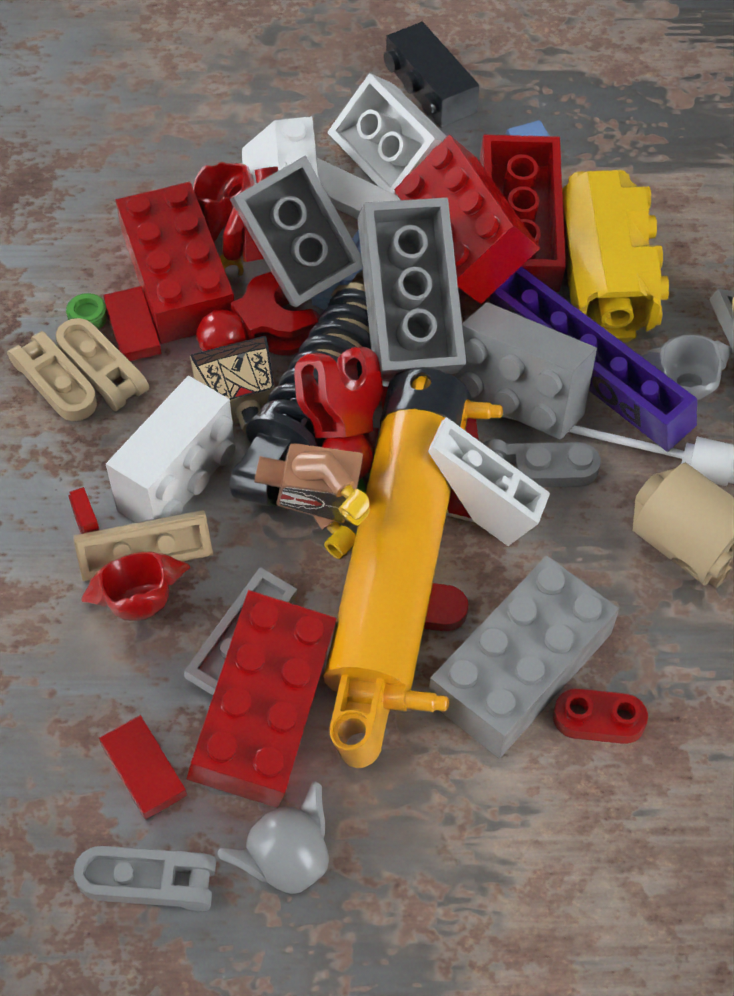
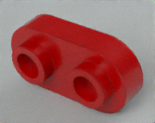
[553,688,648,744]

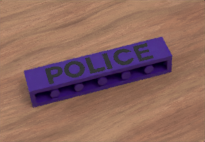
[489,267,697,452]

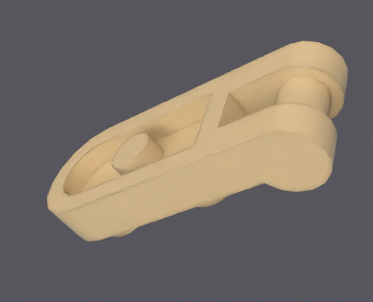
[56,318,149,412]
[7,331,97,421]

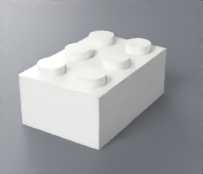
[106,375,236,523]

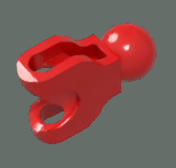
[196,272,320,356]
[294,346,383,481]

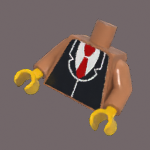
[254,444,370,559]

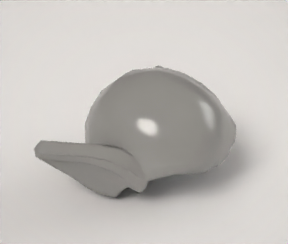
[639,335,732,400]
[218,781,329,894]

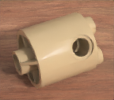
[632,462,734,588]

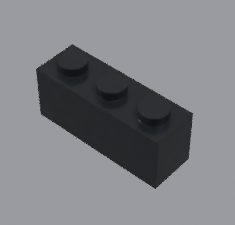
[384,21,480,127]

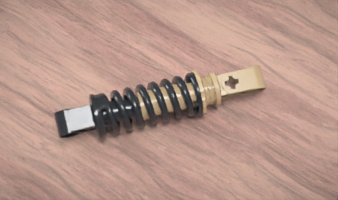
[230,269,371,507]

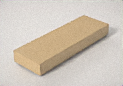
[74,510,213,581]

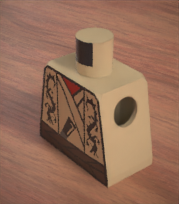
[190,336,274,435]

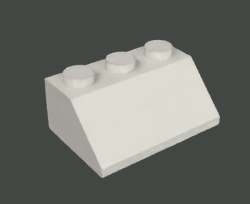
[327,73,447,196]
[242,116,319,184]

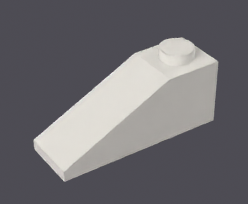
[428,417,550,546]

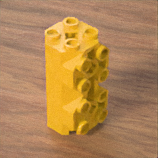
[562,170,669,343]

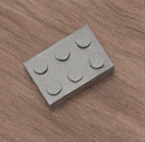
[230,155,363,307]
[455,302,597,440]

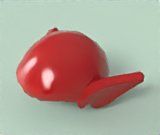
[193,162,255,242]
[81,552,190,621]

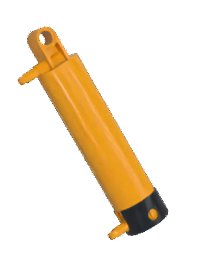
[324,367,503,768]

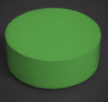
[66,293,108,330]

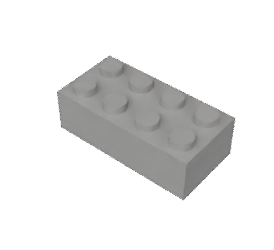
[357,198,466,380]
[429,555,619,759]

